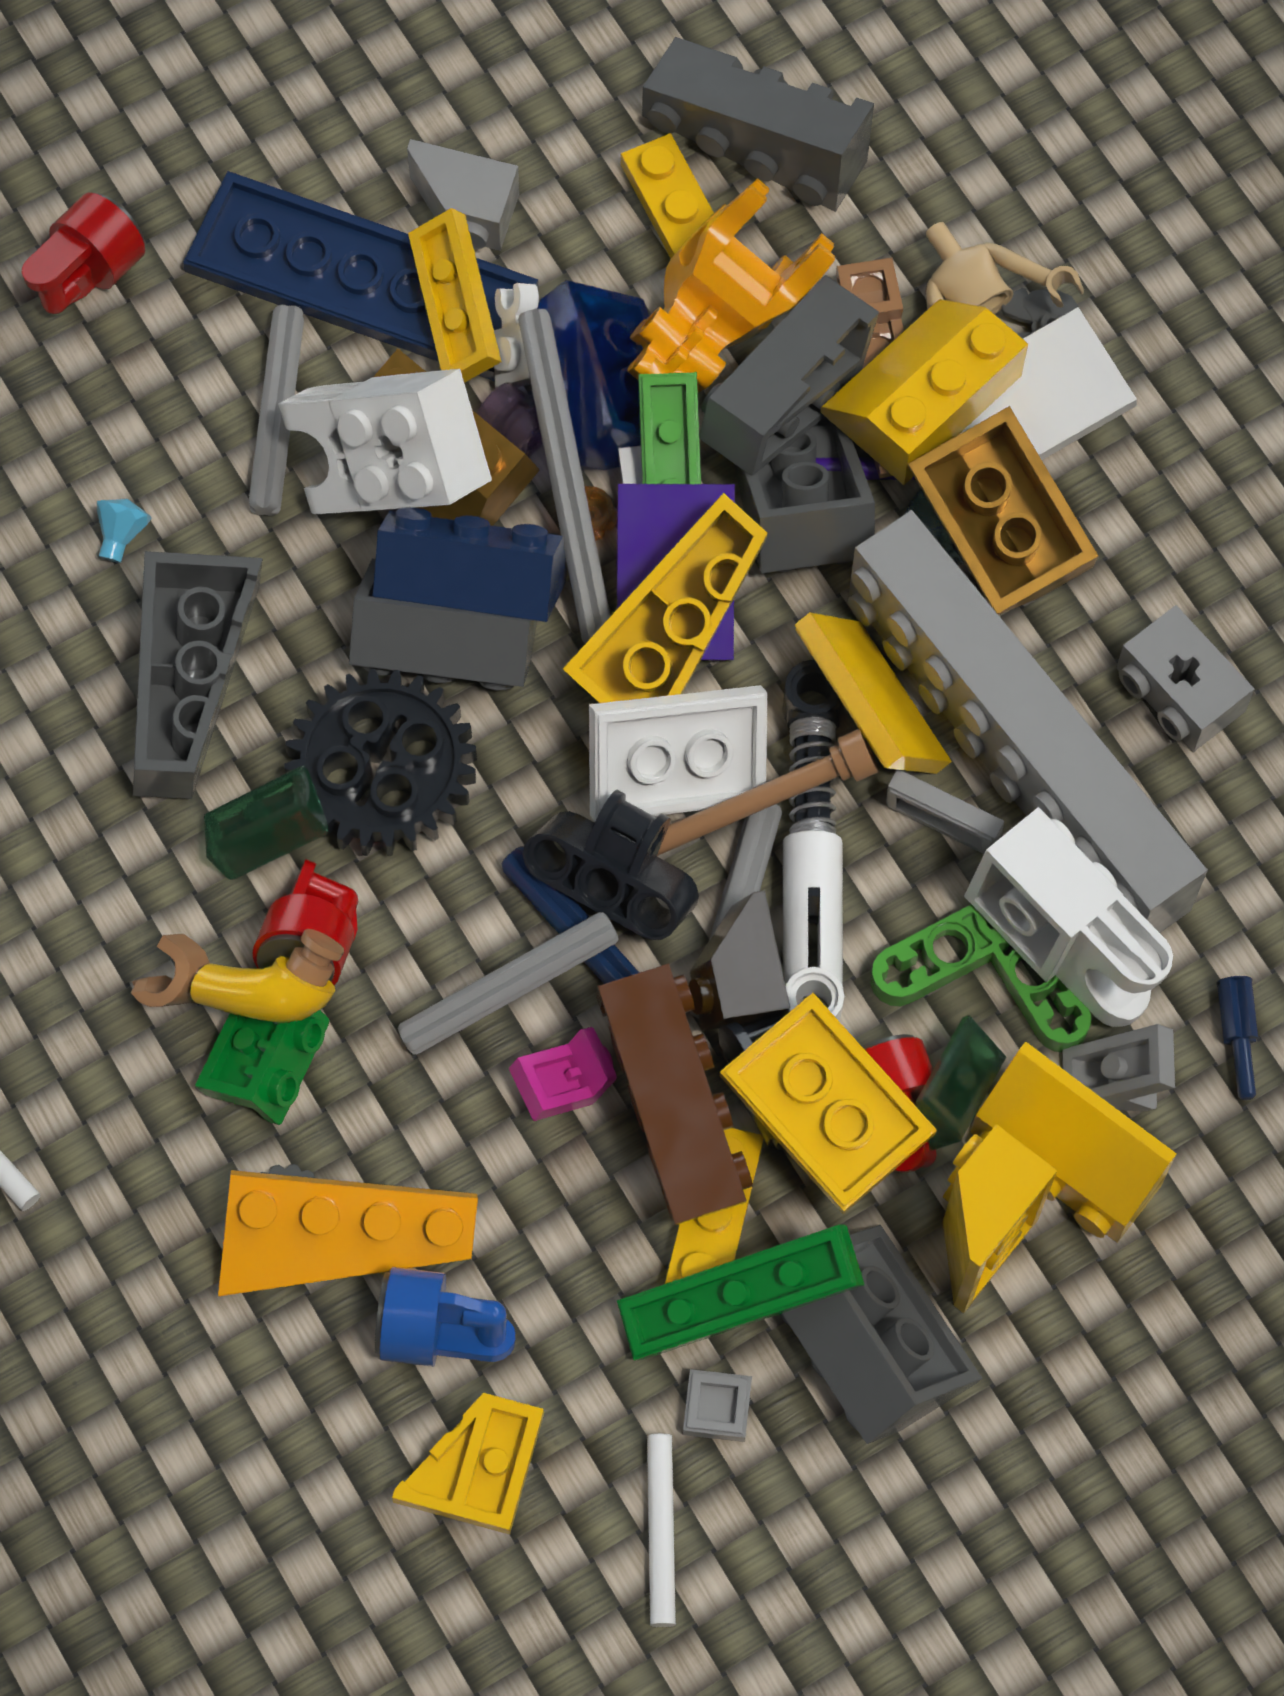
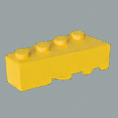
[563,493,768,703]

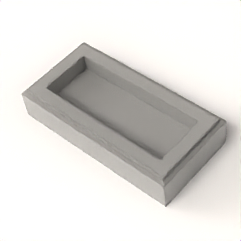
[886,770,1004,854]

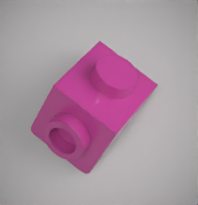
[508,1027,617,1121]

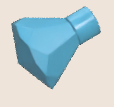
[97,499,152,563]

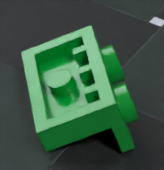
[195,1010,329,1125]

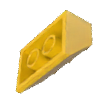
[821,299,1028,485]
[970,1042,1177,1243]
[943,1124,1058,1313]

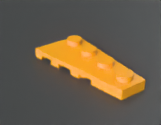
[218,1170,478,1296]

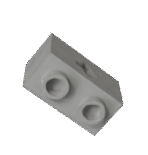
[1116,605,1255,752]

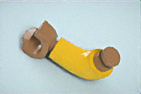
[131,929,344,1023]

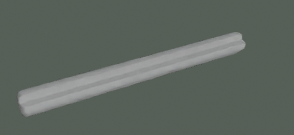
[518,309,610,644]

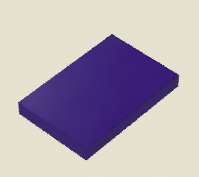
[617,484,735,660]

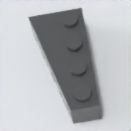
[642,37,874,212]
[133,551,263,799]

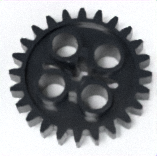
[284,669,477,856]

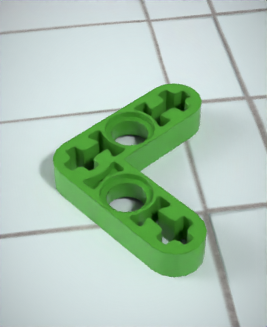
[870,904,1091,1052]

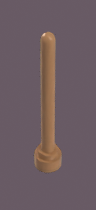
[657,729,879,856]

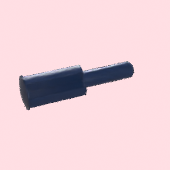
[1216,976,1258,1100]

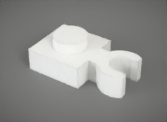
[494,283,539,389]

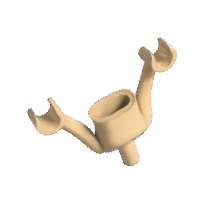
[926,222,1084,314]

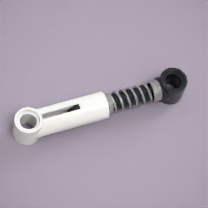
[781,659,845,1022]

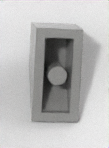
[407,139,519,251]

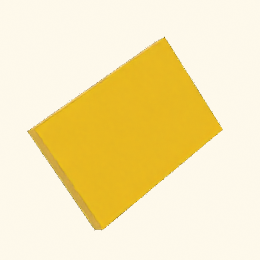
[795,612,952,774]
[720,992,937,1214]

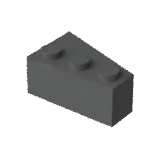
[699,275,879,476]

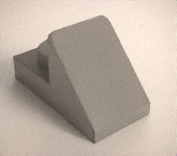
[1062,1024,1175,1111]

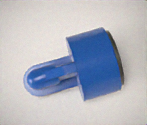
[375,1267,515,1367]

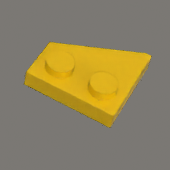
[392,1393,544,1535]

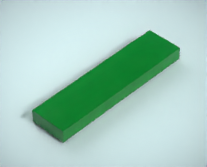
[617,1224,865,1361]

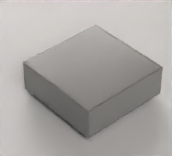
[683,1369,752,1442]

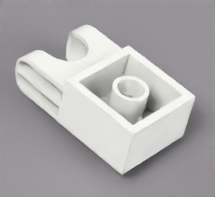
[278,369,492,514]
[964,807,1173,1027]

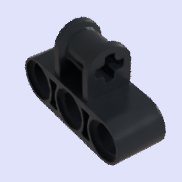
[523,790,699,940]

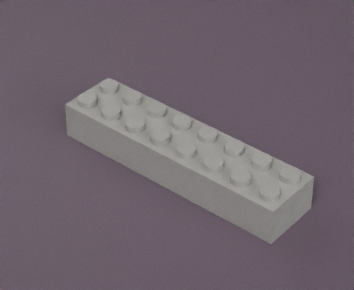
[848,510,1208,933]

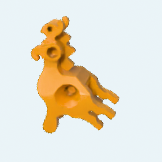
[627,178,835,393]

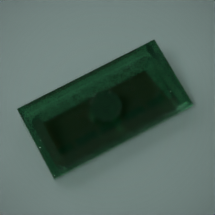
[204,765,328,880]
[916,1015,1007,1150]

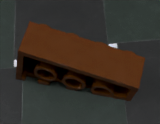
[596,963,753,1226]

